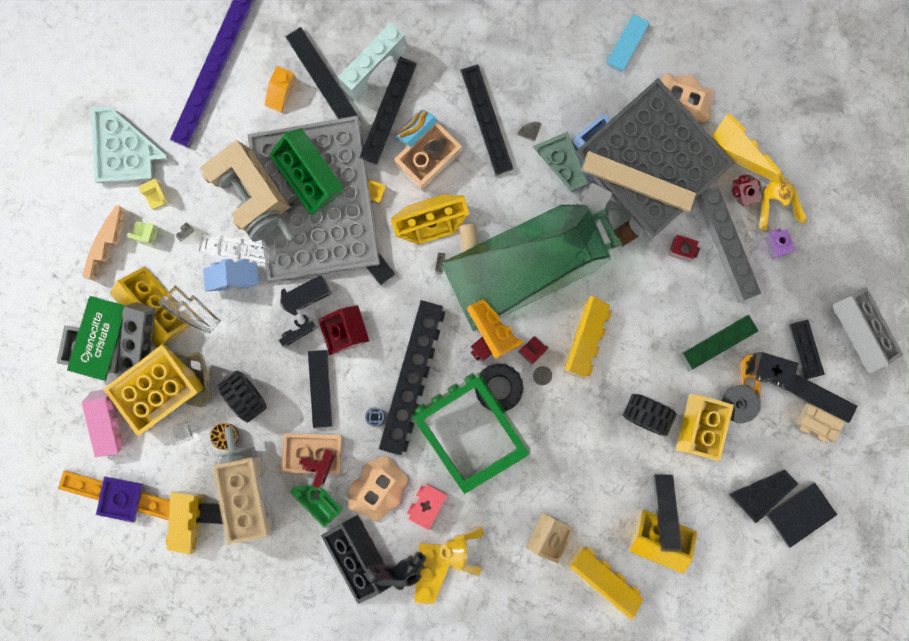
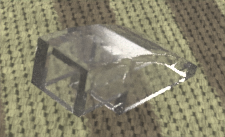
[158,285,221,333]

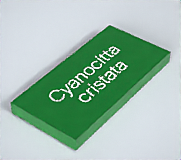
[66,295,126,381]

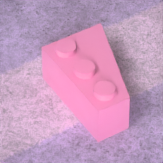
[81,390,124,458]

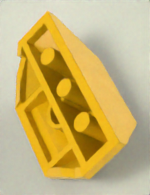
[391,194,469,245]

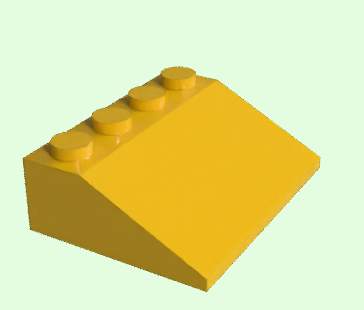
[103,344,205,436]

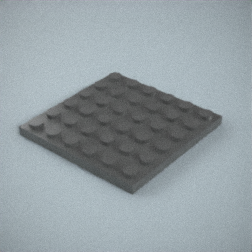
[574,78,734,239]

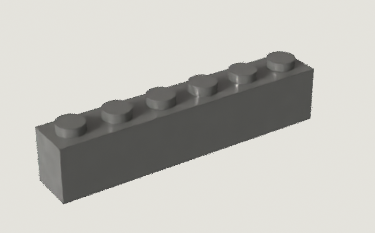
[697,187,762,303]

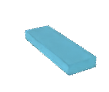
[606,14,650,72]

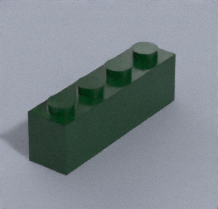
[679,315,759,371]

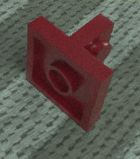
[298,448,337,489]

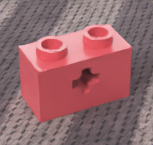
[407,484,447,530]

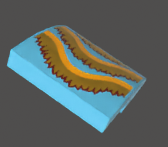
[393,109,438,147]

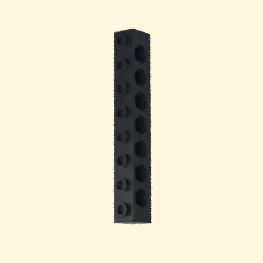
[379,300,446,455]

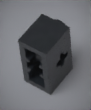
[750,352,799,388]

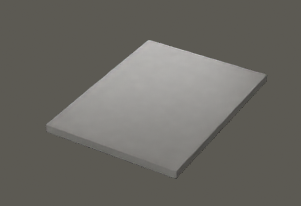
[247,116,380,283]

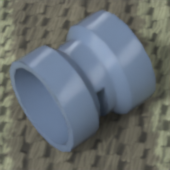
[365,407,385,427]

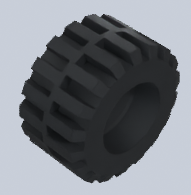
[475,363,524,411]
[218,370,267,423]
[623,394,677,436]

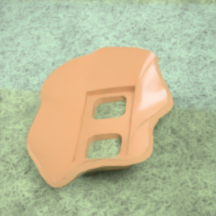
[661,74,713,124]
[348,456,408,521]

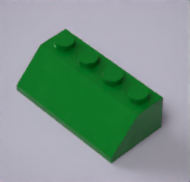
[269,128,344,216]

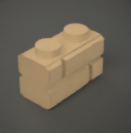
[795,404,845,444]

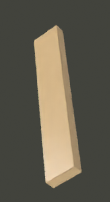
[581,151,696,212]

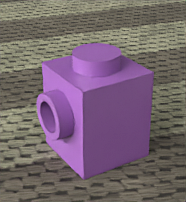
[765,228,796,259]

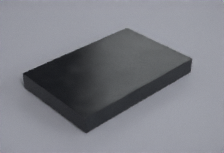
[766,482,837,548]

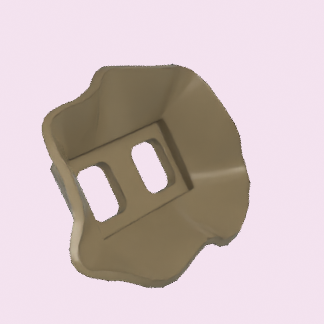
[173,352,212,407]

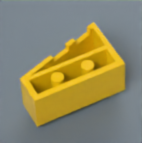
[166,491,204,554]

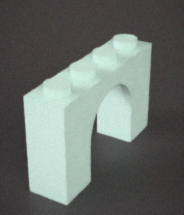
[338,23,407,103]

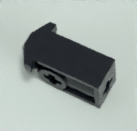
[280,275,332,316]

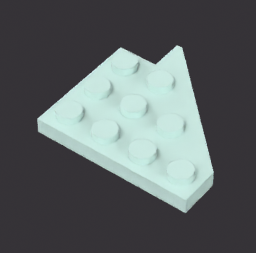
[91,107,168,184]

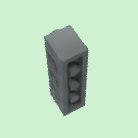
[117,302,156,378]

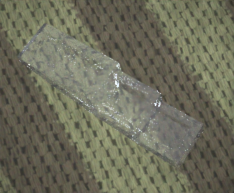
[198,233,278,265]

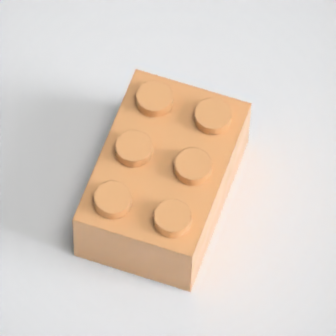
[394,122,462,191]

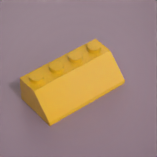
[109,266,194,348]
[563,295,612,379]
[567,546,644,621]

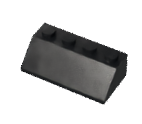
[321,515,391,604]

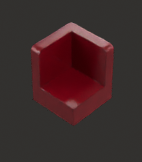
[519,336,549,365]

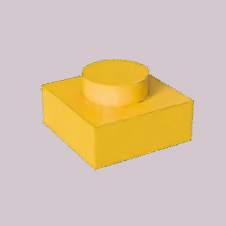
[368,179,387,204]

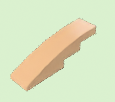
[82,205,125,280]

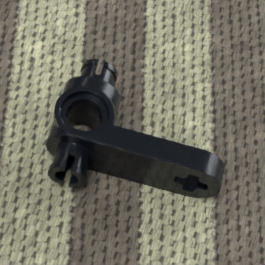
[365,551,426,590]

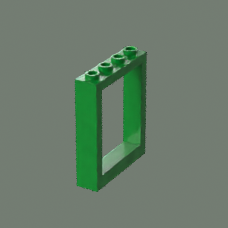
[412,372,531,494]

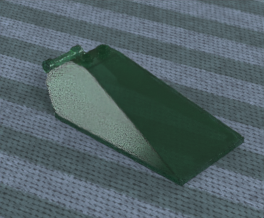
[440,204,622,331]

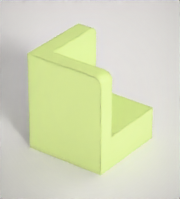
[127,221,158,245]

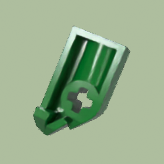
[290,485,343,529]

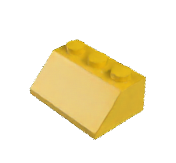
[675,394,734,462]
[629,509,697,574]

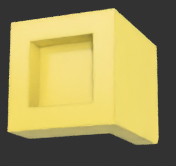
[138,178,169,210]

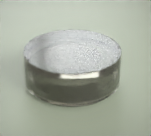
[533,366,552,386]

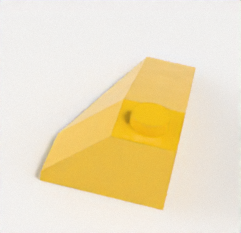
[712,113,782,184]

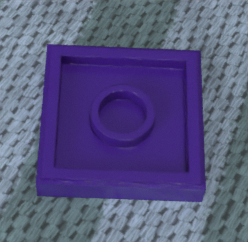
[96,476,143,523]

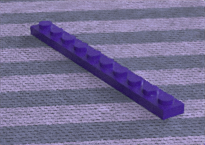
[170,0,255,148]

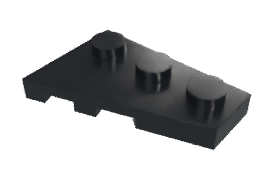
[728,469,798,523]

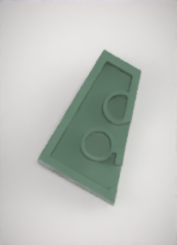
[532,132,589,192]

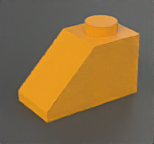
[264,66,297,113]

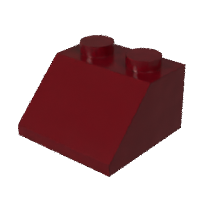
[318,305,369,355]

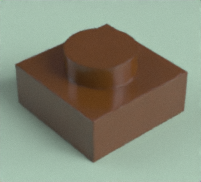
[612,221,639,247]

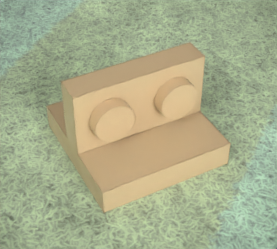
[526,512,575,563]

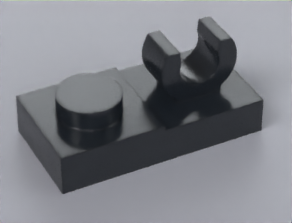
[279,314,318,348]

